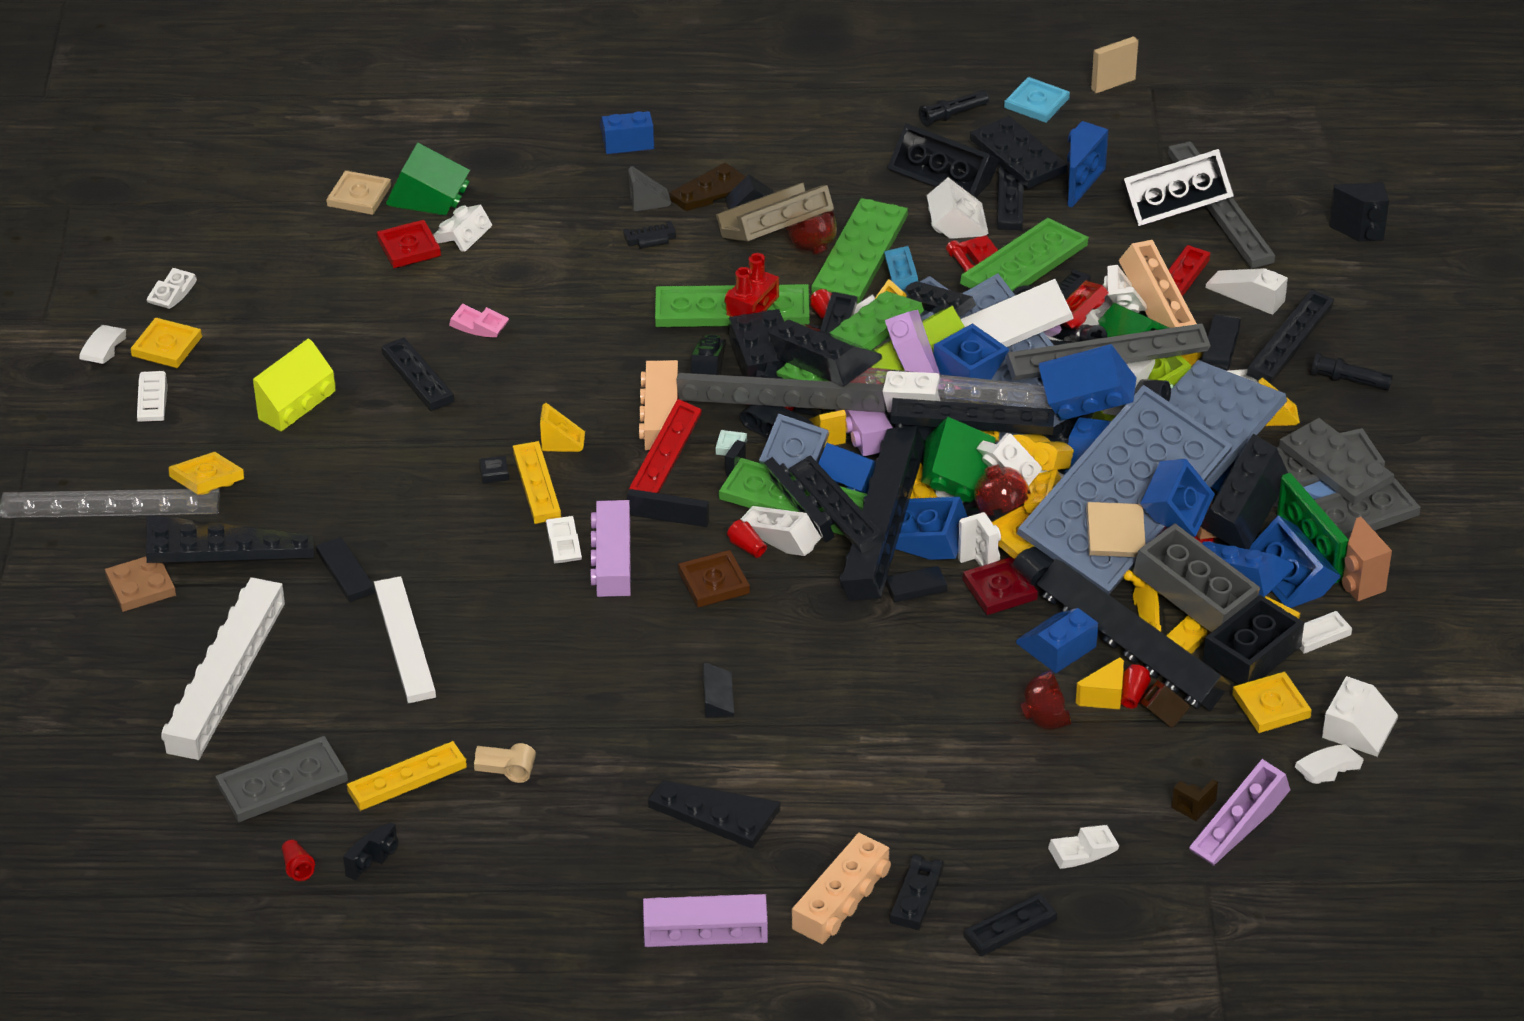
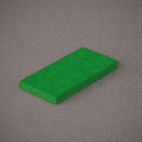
[1277,473,1349,583]

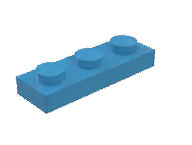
[884,246,919,291]

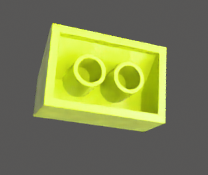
[253,339,336,432]

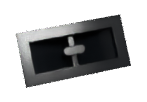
[725,174,774,209]

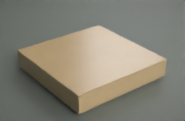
[1091,36,1138,93]
[327,171,391,215]
[1086,502,1146,557]

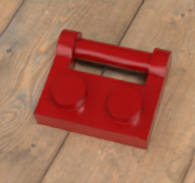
[946,235,998,273]

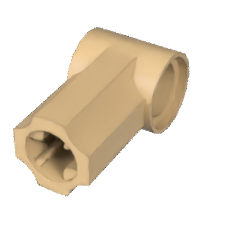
[474,743,536,783]

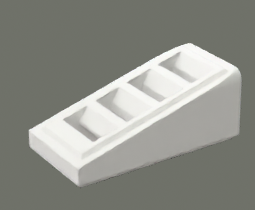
[137,371,168,422]

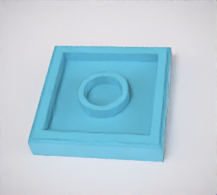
[1004,77,1070,122]

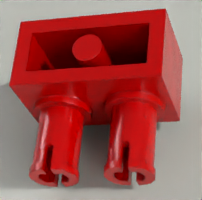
[725,253,779,317]

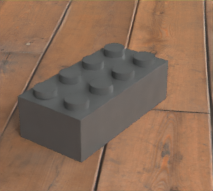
[1133,524,1260,632]

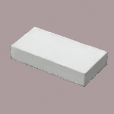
[1299,611,1352,653]

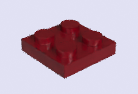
[963,557,1038,615]

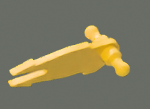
[1124,570,1162,632]

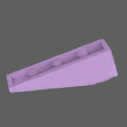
[885,310,946,391]
[1189,759,1290,866]

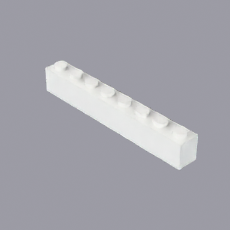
[161,578,285,760]

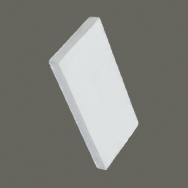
[961,279,1074,347]

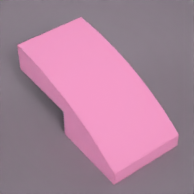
[449,304,509,337]

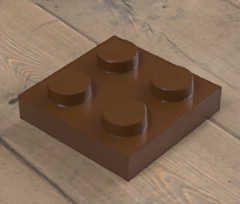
[678,550,750,607]

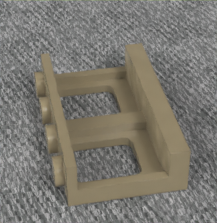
[716,183,834,241]

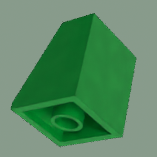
[386,142,470,215]
[1098,303,1169,337]
[921,417,996,503]

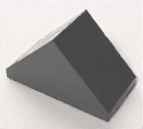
[628,166,671,211]

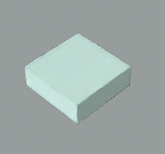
[716,430,747,455]

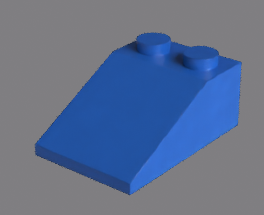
[1067,121,1108,207]
[895,497,968,560]

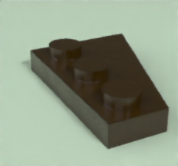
[669,163,746,211]

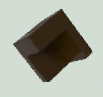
[1140,680,1191,727]
[1172,779,1218,821]

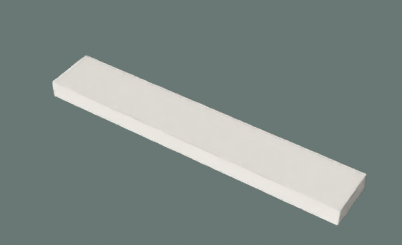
[374,576,436,703]

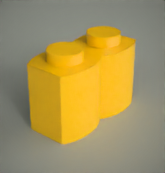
[1013,434,1074,471]

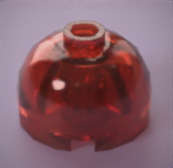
[786,210,838,254]
[974,464,1031,516]
[1021,670,1072,730]

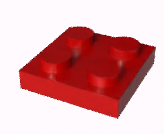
[377,220,441,268]
[1060,281,1109,329]

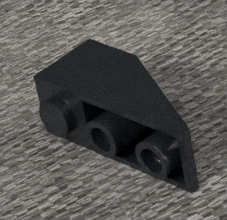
[691,335,726,375]

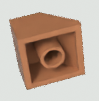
[1342,517,1392,602]

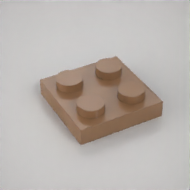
[105,556,176,612]

